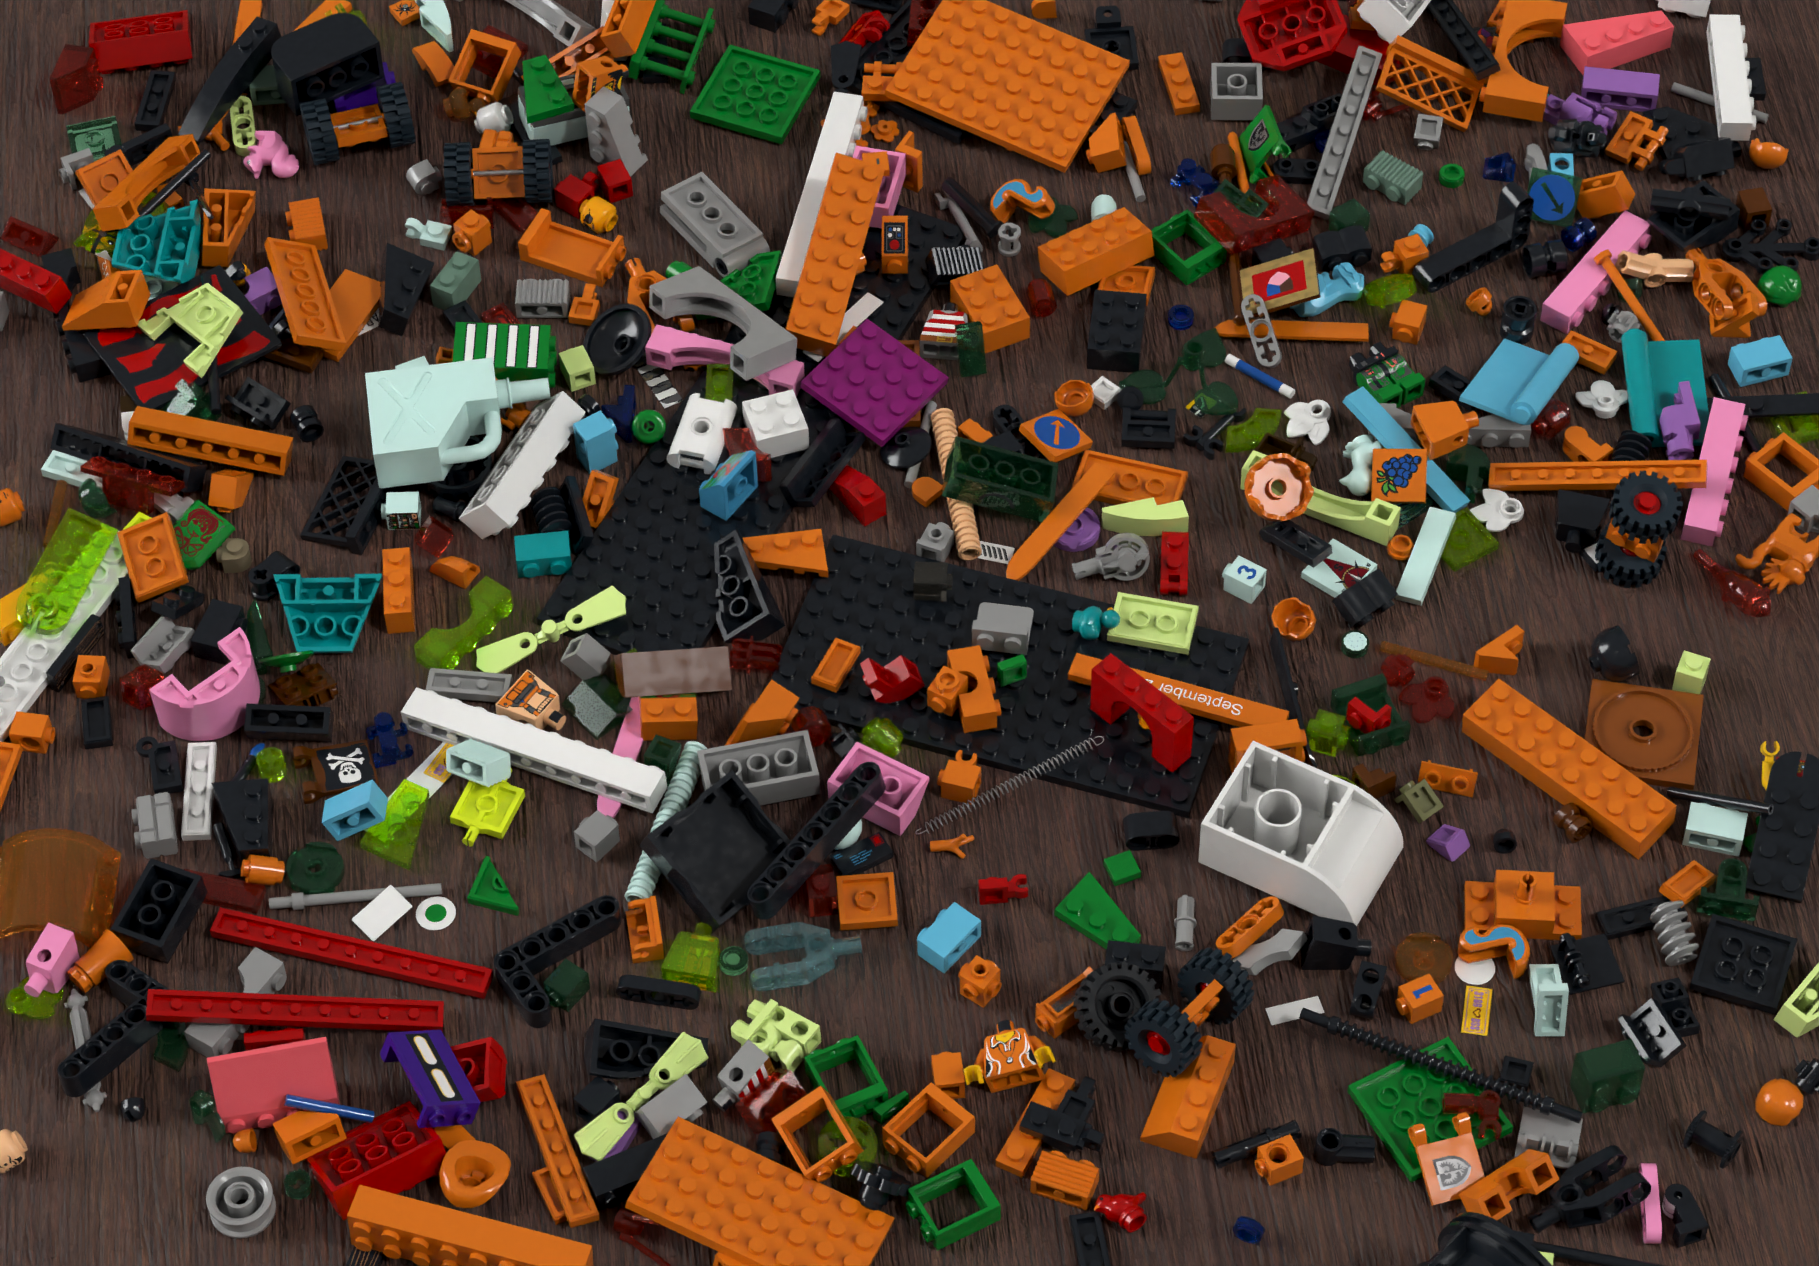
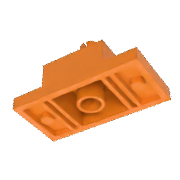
[1464,870,1582,940]

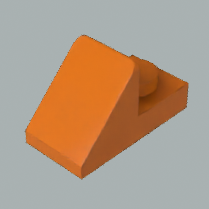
[1709,291,1759,338]
[583,469,619,529]
[1473,625,1525,675]

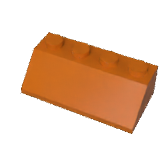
[1140,1035,1236,1159]

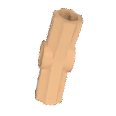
[1615,250,1694,288]

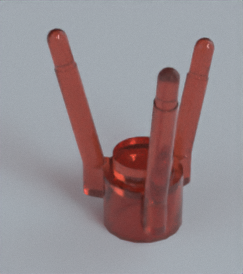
[1362,77,1410,121]
[613,1208,671,1266]

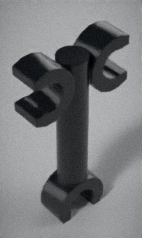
[1183,401,1246,460]

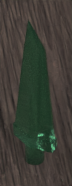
[247,599,273,675]

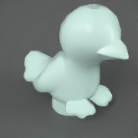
[1339,435,1386,496]

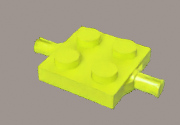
[450,768,525,847]

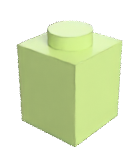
[558,345,596,392]
[1672,650,1711,694]

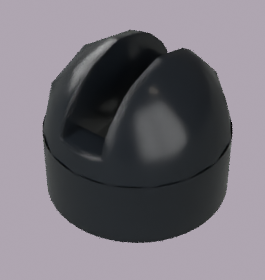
[1601,303,1622,325]
[1493,829,1517,854]
[120,1097,145,1122]

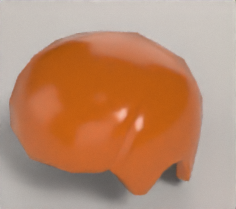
[1749,138,1789,169]
[1054,380,1094,416]
[1271,597,1316,642]
[1755,1078,1803,1126]

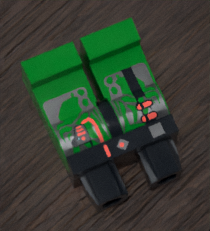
[1349,342,1426,408]

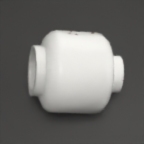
[474,102,513,134]

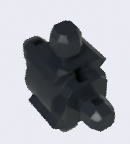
[1548,119,1608,158]

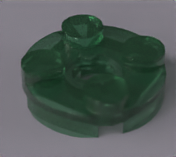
[286,842,345,895]

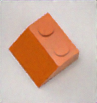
[731,680,799,744]

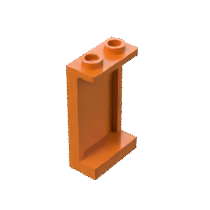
[518,208,627,287]

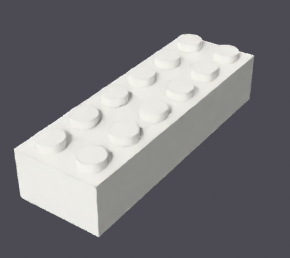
[459,391,585,539]

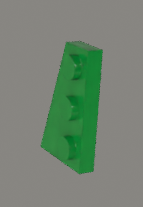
[522,55,574,124]
[1054,872,1141,950]

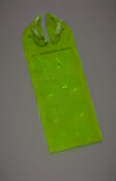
[16,508,118,635]

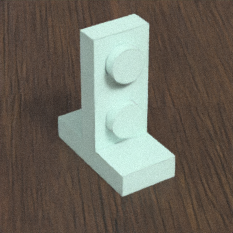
[1529,964,1569,1036]

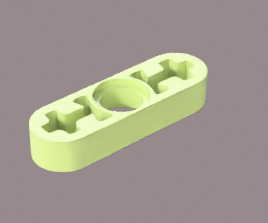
[230,96,257,157]

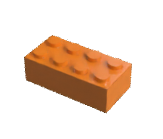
[1037,207,1154,296]

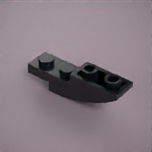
[1277,93,1342,151]

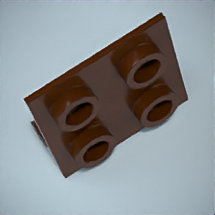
[268,663,338,706]

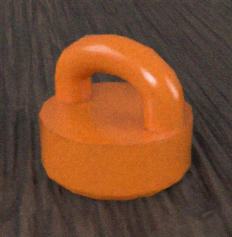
[1466,287,1492,316]

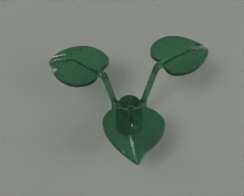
[1119,328,1238,415]

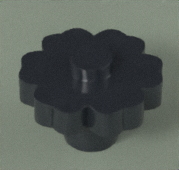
[850,1160,912,1211]

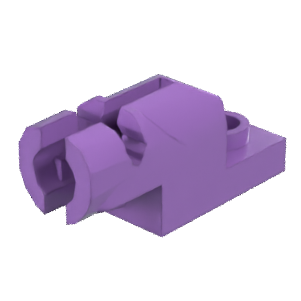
[1543,92,1617,135]
[1659,381,1701,460]

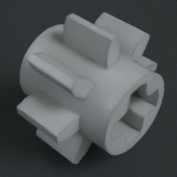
[1606,311,1641,343]

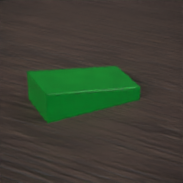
[873,1091,909,1125]

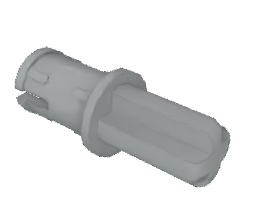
[1174,895,1197,951]

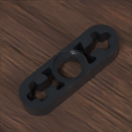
[616,975,702,1010]

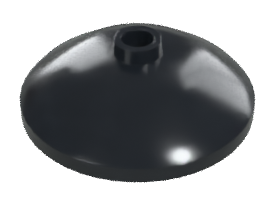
[583,304,651,376]

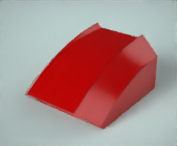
[451,1036,507,1102]

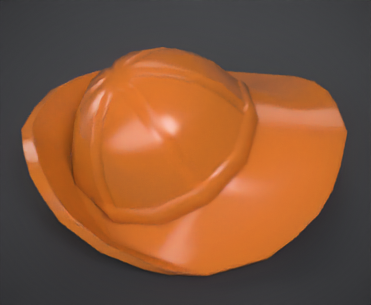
[439,1140,511,1208]

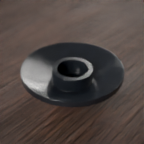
[880,427,932,469]

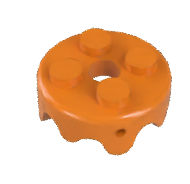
[1244,453,1314,522]

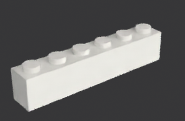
[1706,14,1756,141]

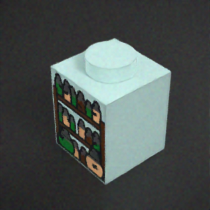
[381,491,422,530]

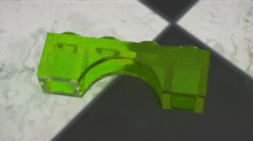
[414,575,513,670]

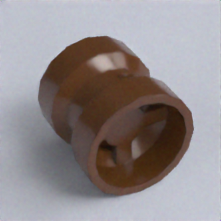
[1553,803,1593,843]

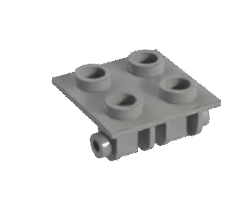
[1514,1107,1583,1170]

